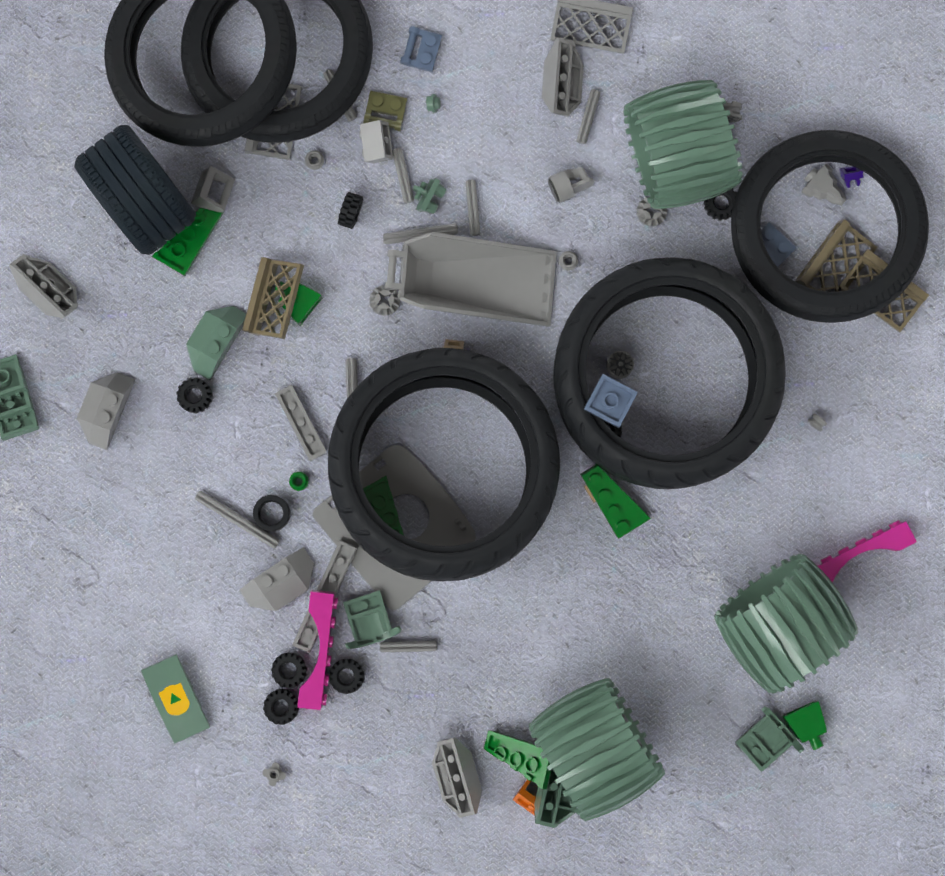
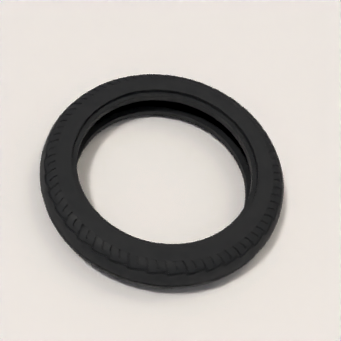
[104,0,297,147]
[181,0,373,143]
[731,130,929,323]

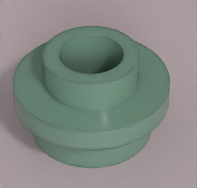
[426,94,441,113]

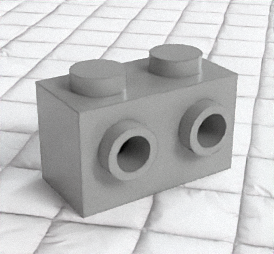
[359,120,393,164]

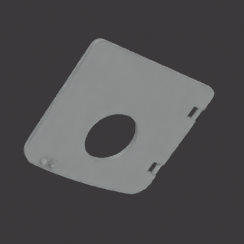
[313,445,476,610]

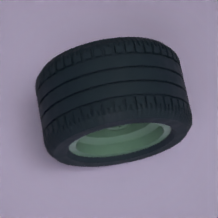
[74,125,196,255]

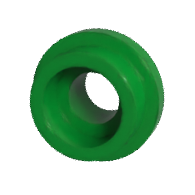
[289,472,308,491]

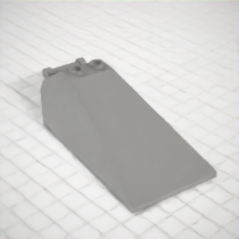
[384,232,557,327]

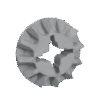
[637,197,667,226]
[370,285,400,316]

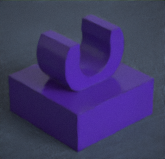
[840,166,864,188]

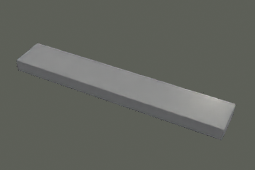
[292,540,358,653]

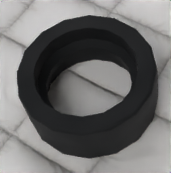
[253,495,290,532]

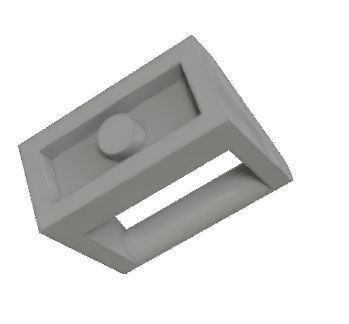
[191,166,235,213]

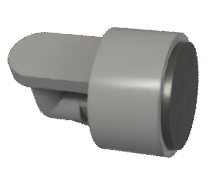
[548,167,594,203]

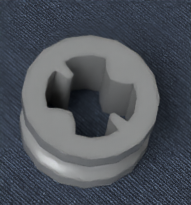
[808,414,827,432]

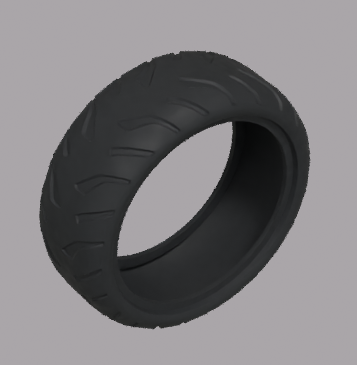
[553,257,786,489]
[327,348,560,582]

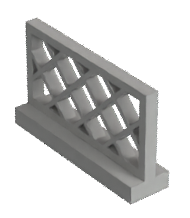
[550,0,633,54]
[245,84,302,160]

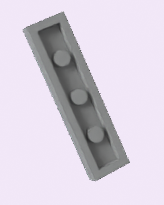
[275,385,327,462]

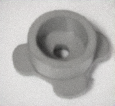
[263,763,286,786]

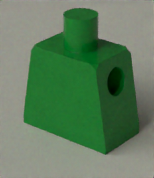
[275,281,323,326]
[782,700,827,750]

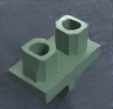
[413,178,446,214]

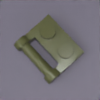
[363,91,407,131]

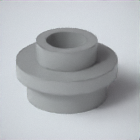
[305,151,324,170]
[559,251,578,271]

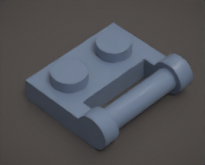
[400,26,442,73]

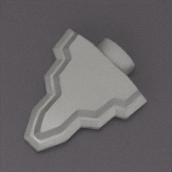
[801,163,846,206]

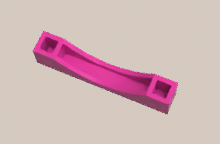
[818,520,917,583]
[297,590,338,710]

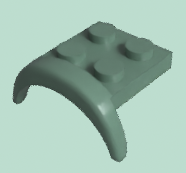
[343,590,401,649]
[735,706,804,772]

